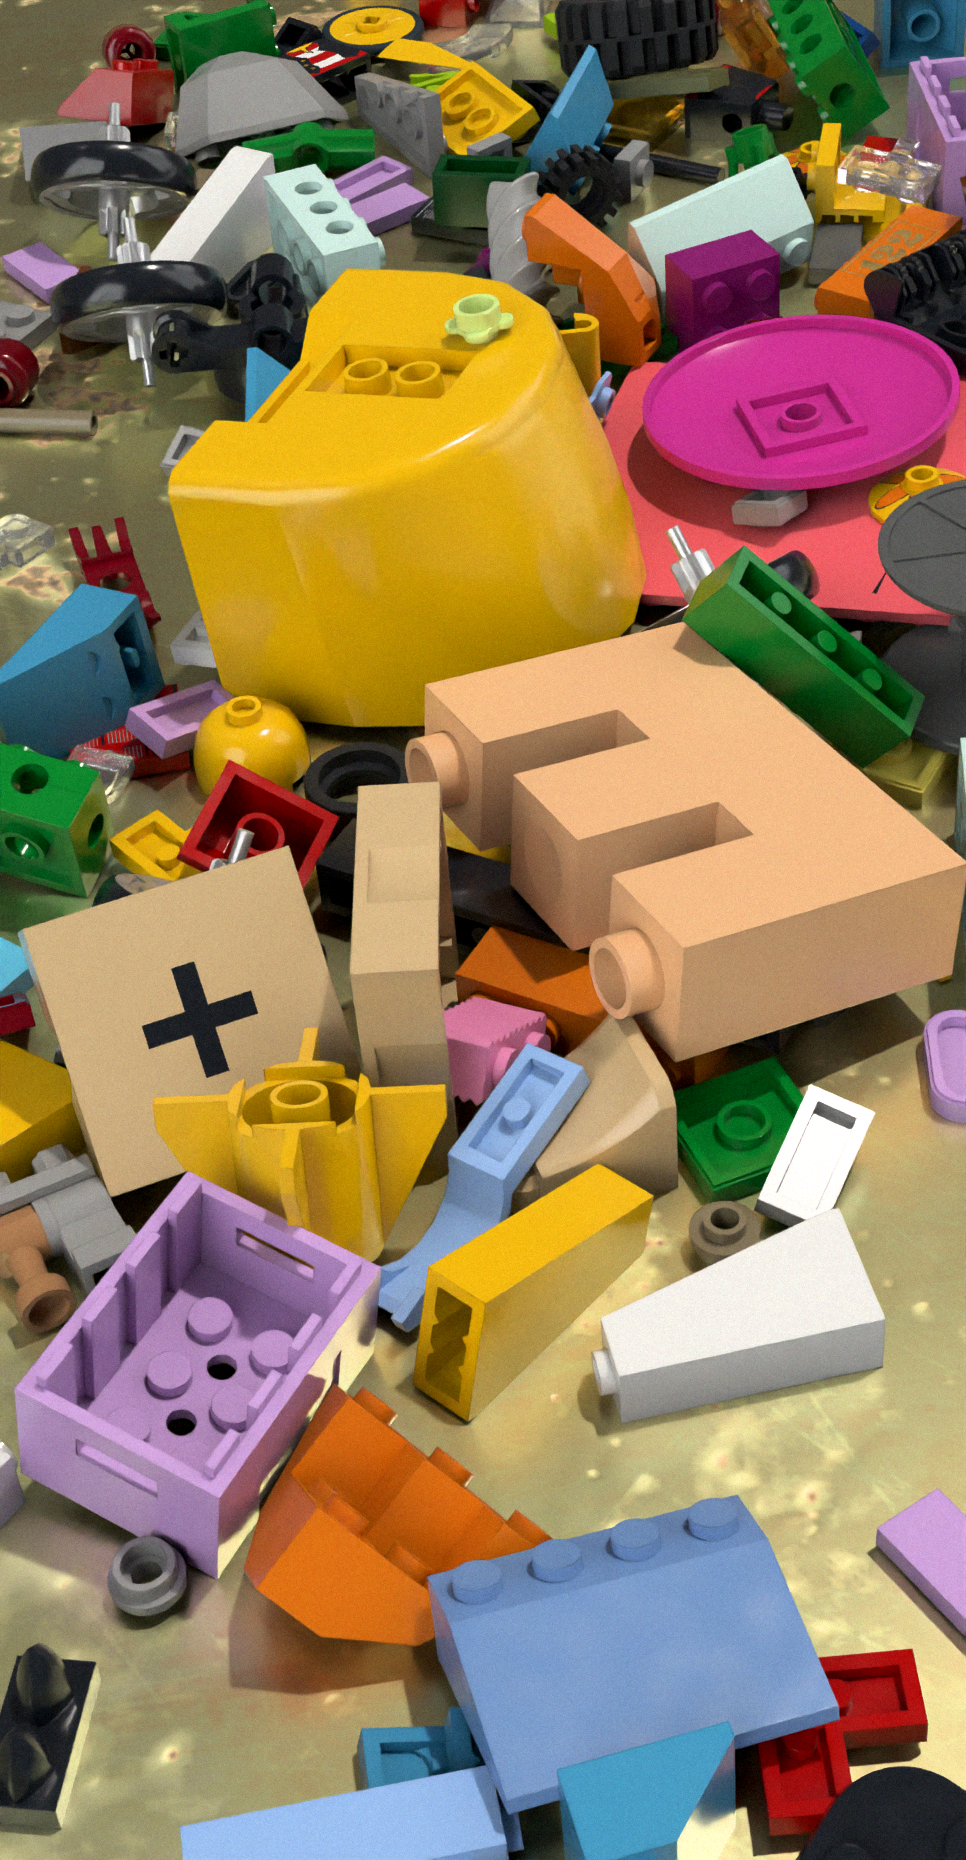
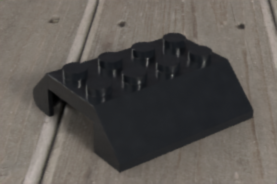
[864,229,966,376]

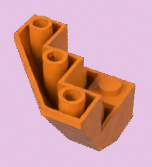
[521,193,662,368]
[244,1384,553,1646]

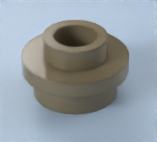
[689,1201,761,1265]

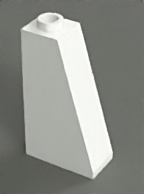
[150,146,275,282]
[591,1208,886,1423]

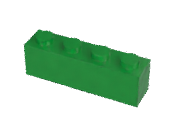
[682,545,925,768]

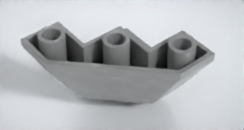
[175,51,349,166]

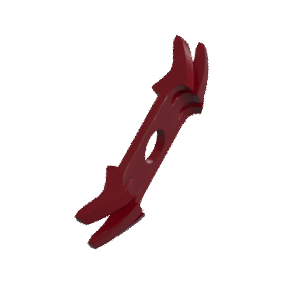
[68,516,161,629]

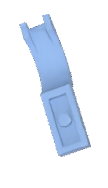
[378,1043,591,1332]

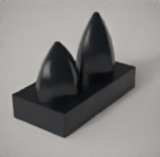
[0,1643,101,1829]

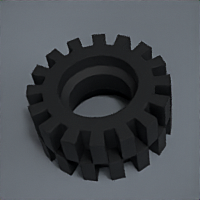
[537,144,623,228]

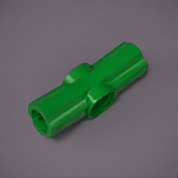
[242,122,375,174]

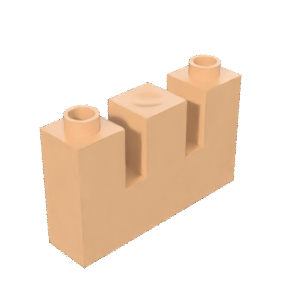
[405,622,966,1063]

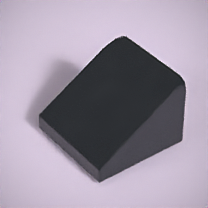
[275,17,323,52]

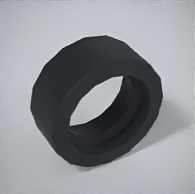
[303,742,409,843]

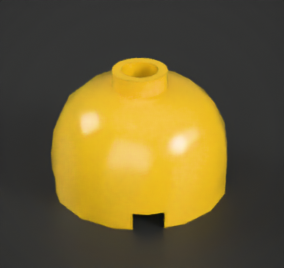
[194,695,311,797]

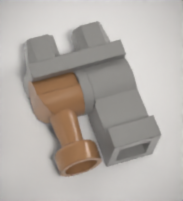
[0,1143,136,1332]

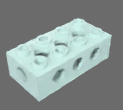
[263,164,386,309]

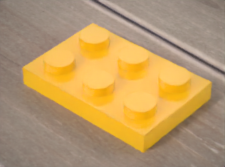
[434,61,540,155]

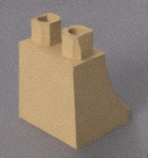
[468,1014,678,1214]

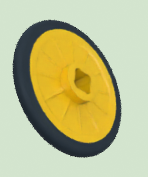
[321,6,424,56]

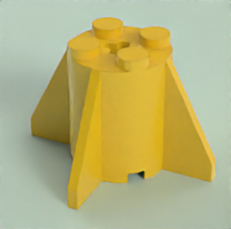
[152,1027,447,1270]

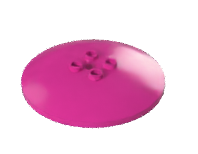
[642,315,960,491]

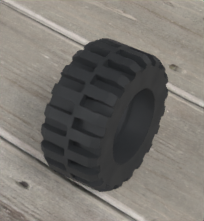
[555,0,719,78]

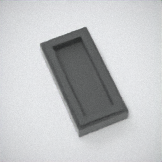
[808,223,864,285]

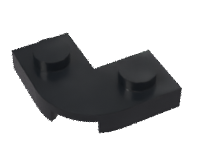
[796,1766,966,1860]

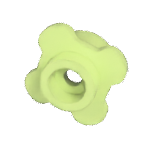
[445,294,514,344]

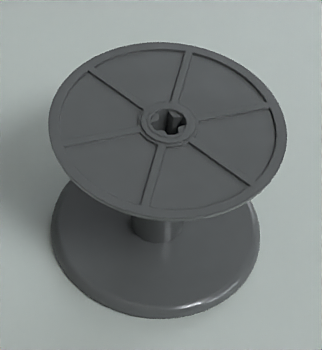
[878,480,966,756]

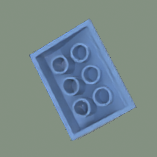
[427,1495,840,1815]

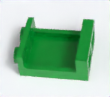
[164,0,280,98]

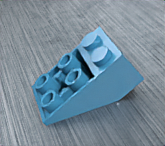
[0,583,165,760]

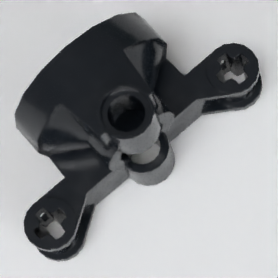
[151,253,309,404]

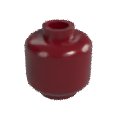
[102,24,156,67]
[0,338,40,408]

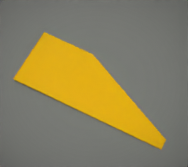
[377,38,470,69]

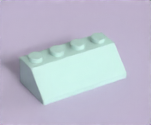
[628,154,814,328]

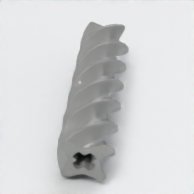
[486,171,563,327]

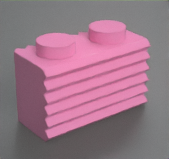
[444,996,551,1106]

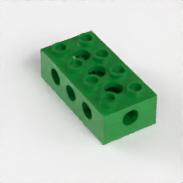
[767,0,890,139]
[0,743,115,899]

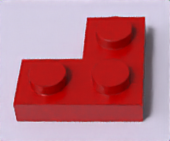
[755,1649,928,1837]

